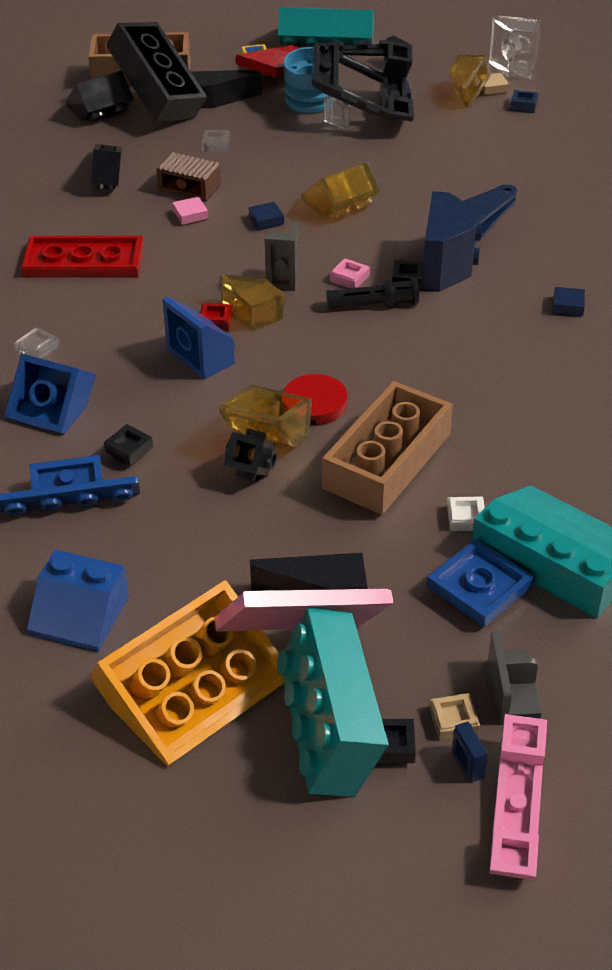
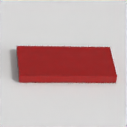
[235,45,300,77]
[21,235,144,278]

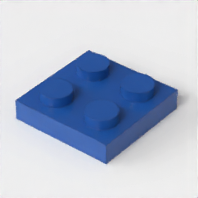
[427,538,535,627]

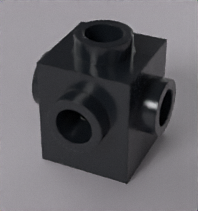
[224,428,278,480]

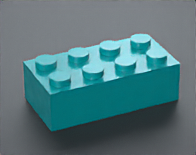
[277,607,389,797]

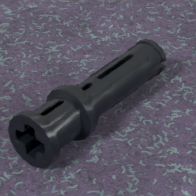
[326,277,419,310]

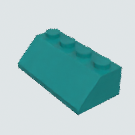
[278,7,374,47]

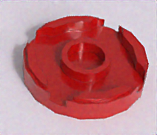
[283,374,348,424]

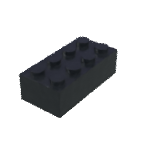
[106,22,207,122]

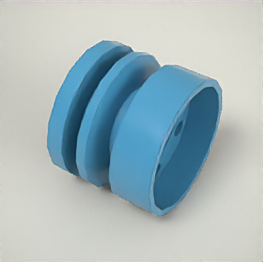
[284,47,336,113]

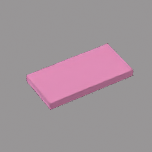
[214,589,393,631]

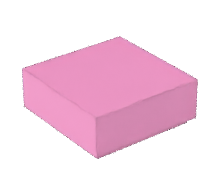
[172,197,209,225]
[330,258,370,288]

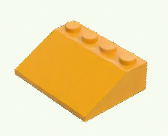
[89,580,284,767]

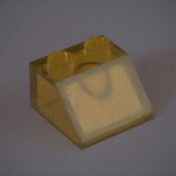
[300,162,381,218]
[219,385,312,449]

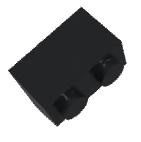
[65,70,134,121]

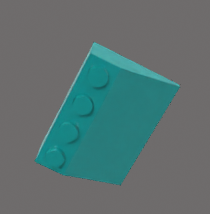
[472,485,612,618]

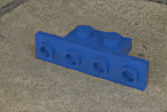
[0,455,140,515]

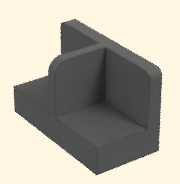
[265,221,300,291]
[488,632,542,725]

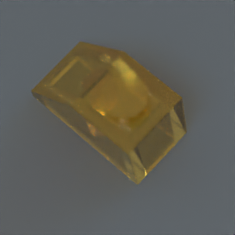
[448,55,491,108]
[220,274,285,331]

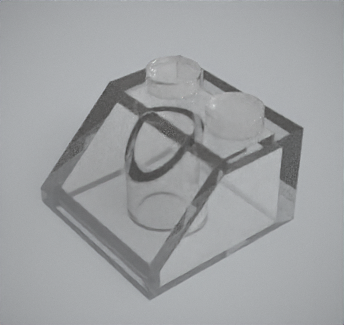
[489,15,542,79]

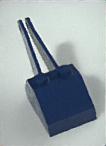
[422,185,517,292]

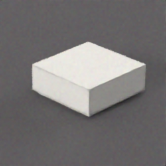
[447,497,485,531]

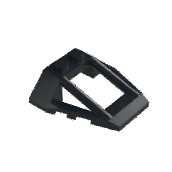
[312,40,414,122]

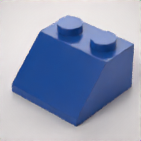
[162,296,235,379]
[4,353,96,434]
[27,550,129,652]

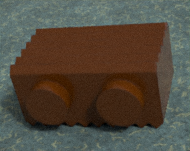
[156,151,221,200]

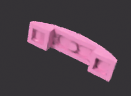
[489,714,547,881]

